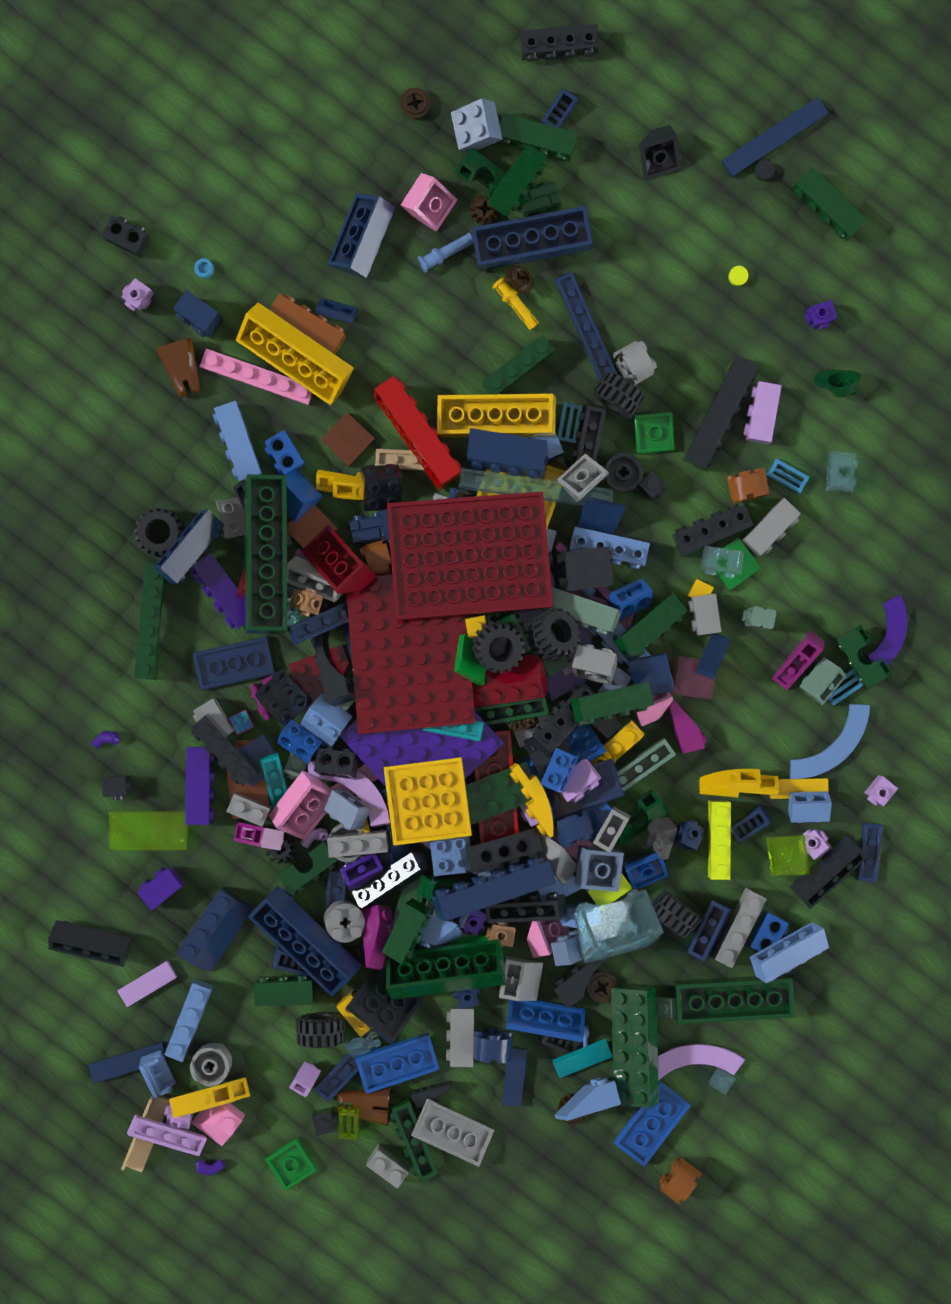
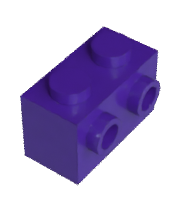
[340,853,384,891]
[137,866,185,911]

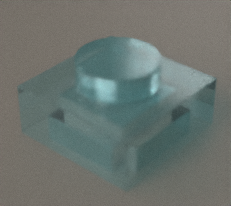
[708,1067,735,1095]

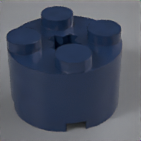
[553,809,596,848]
[473,1026,513,1063]

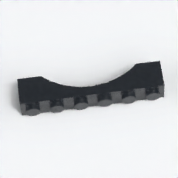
[308,598,355,707]
[553,917,660,1008]

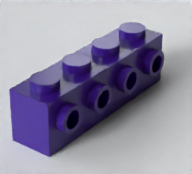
[191,553,245,631]
[185,746,216,825]

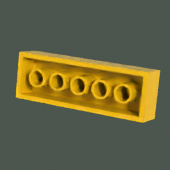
[235,303,354,405]
[437,394,556,438]

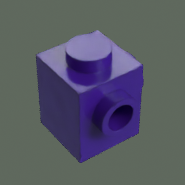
[805,300,837,330]
[460,909,487,935]

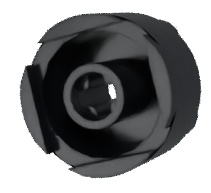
[603,453,643,494]

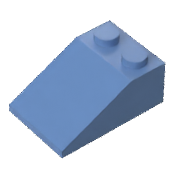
[300,694,353,748]
[555,1077,621,1121]

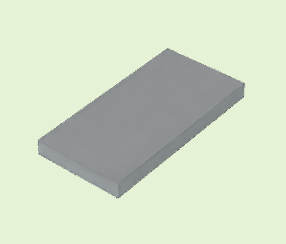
[411,1099,494,1167]

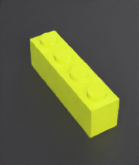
[708,800,731,880]

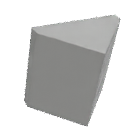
[557,454,609,502]

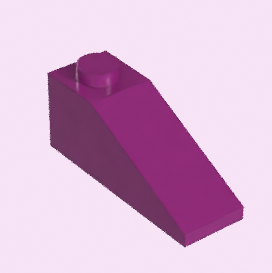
[772,630,826,690]
[668,699,707,754]
[233,822,284,851]
[361,905,393,970]

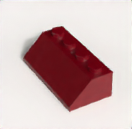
[301,525,376,594]
[472,653,549,707]

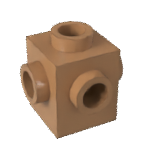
[289,588,323,617]
[486,922,516,948]

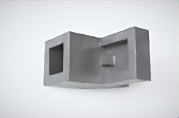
[644,817,677,860]

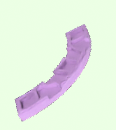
[308,760,391,827]
[658,1043,745,1080]

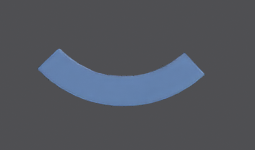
[790,704,870,779]

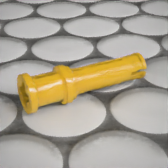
[492,276,539,330]

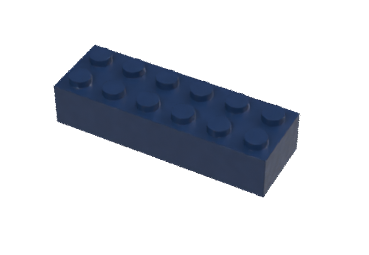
[472,206,593,271]
[430,857,556,921]
[248,885,362,996]

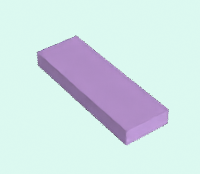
[118,960,178,1007]

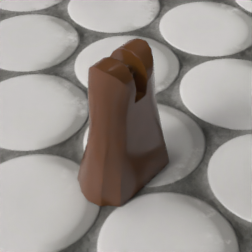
[156,338,200,397]
[337,1087,391,1126]

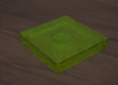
[766,835,810,876]

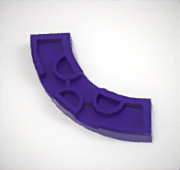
[866,595,907,665]

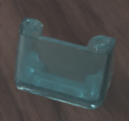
[575,889,664,963]

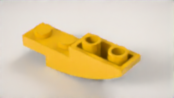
[316,470,364,500]
[590,720,645,765]
[509,763,553,838]
[699,769,779,797]
[169,1077,250,1118]

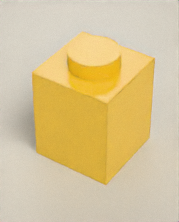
[465,614,488,638]

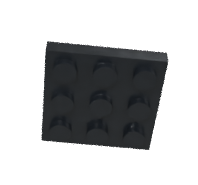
[346,967,423,1044]

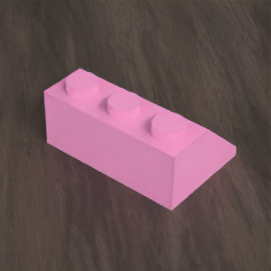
[269,771,332,840]

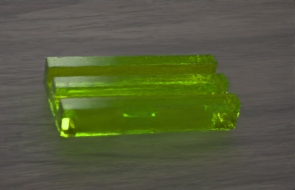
[339,1106,359,1140]

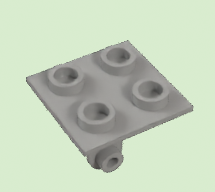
[216,497,245,539]

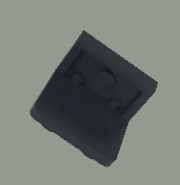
[360,464,403,511]
[255,668,312,726]

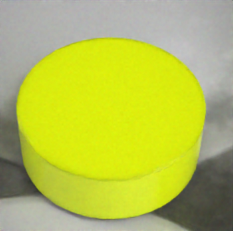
[728,266,748,286]

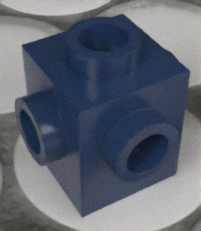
[673,820,704,851]
[453,988,480,1009]

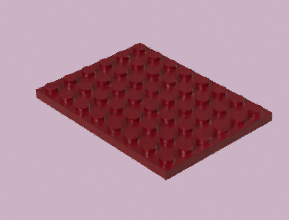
[387,491,553,620]
[347,575,476,735]

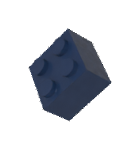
[173,290,224,339]

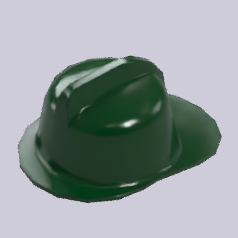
[814,369,860,398]

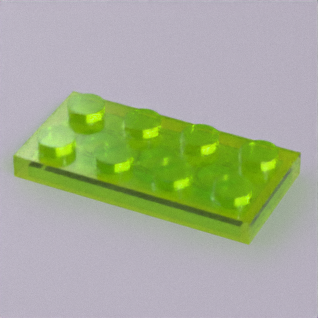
[109,811,187,850]

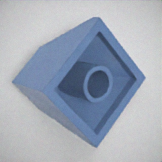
[419,915,462,949]

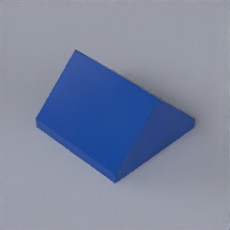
[286,470,323,523]
[622,850,669,891]

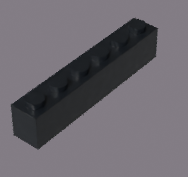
[683,355,758,470]

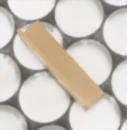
[121,1095,170,1173]

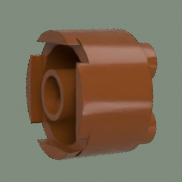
[726,468,770,503]
[360,539,392,576]
[659,1157,702,1205]

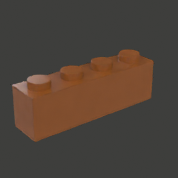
[269,294,346,355]

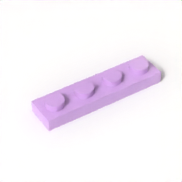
[127,1115,207,1156]

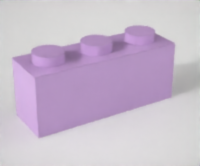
[744,381,782,445]

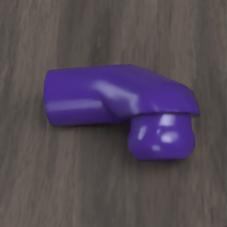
[91,731,121,749]
[195,1159,225,1176]

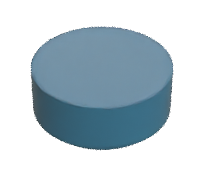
[194,258,214,279]

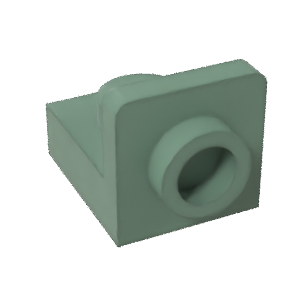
[283,752,307,780]
[656,996,677,1019]

